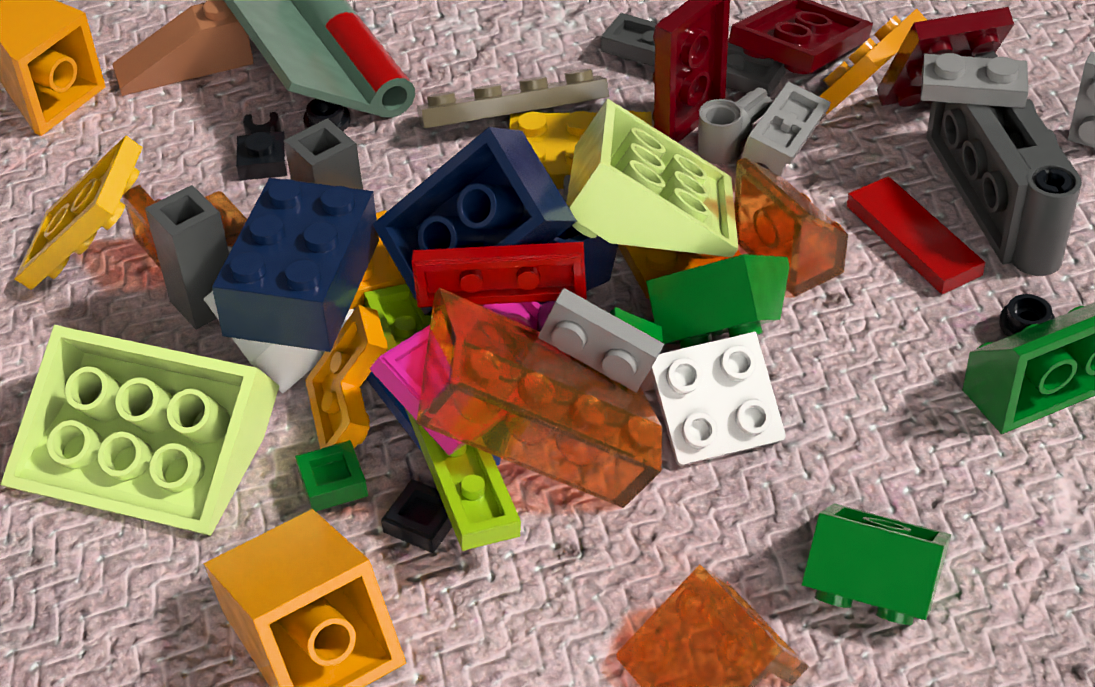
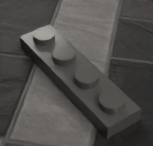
[601,13,786,97]

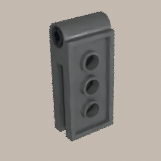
[926,51,1082,276]

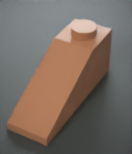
[112,0,254,96]

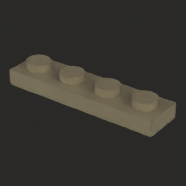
[417,69,609,129]

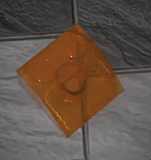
[734,157,848,297]

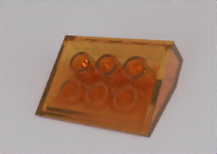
[416,288,662,508]

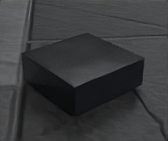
[381,479,452,553]

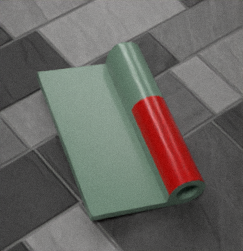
[224,0,415,118]

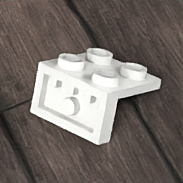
[642,332,786,466]

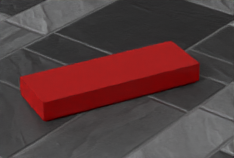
[847,176,986,294]
[412,242,587,308]

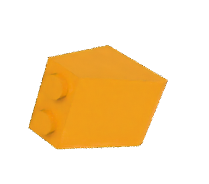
[0,0,106,136]
[203,509,406,687]

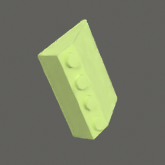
[566,98,739,258]
[0,325,280,536]

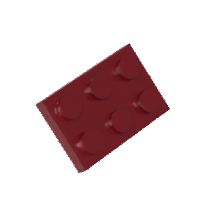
[652,0,730,143]
[728,0,873,74]
[877,7,1014,107]

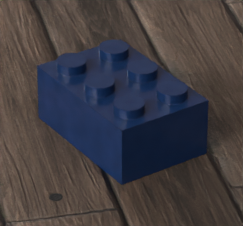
[372,127,577,315]
[212,178,379,352]

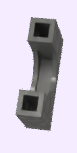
[145,118,363,330]

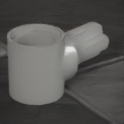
[698,88,773,164]

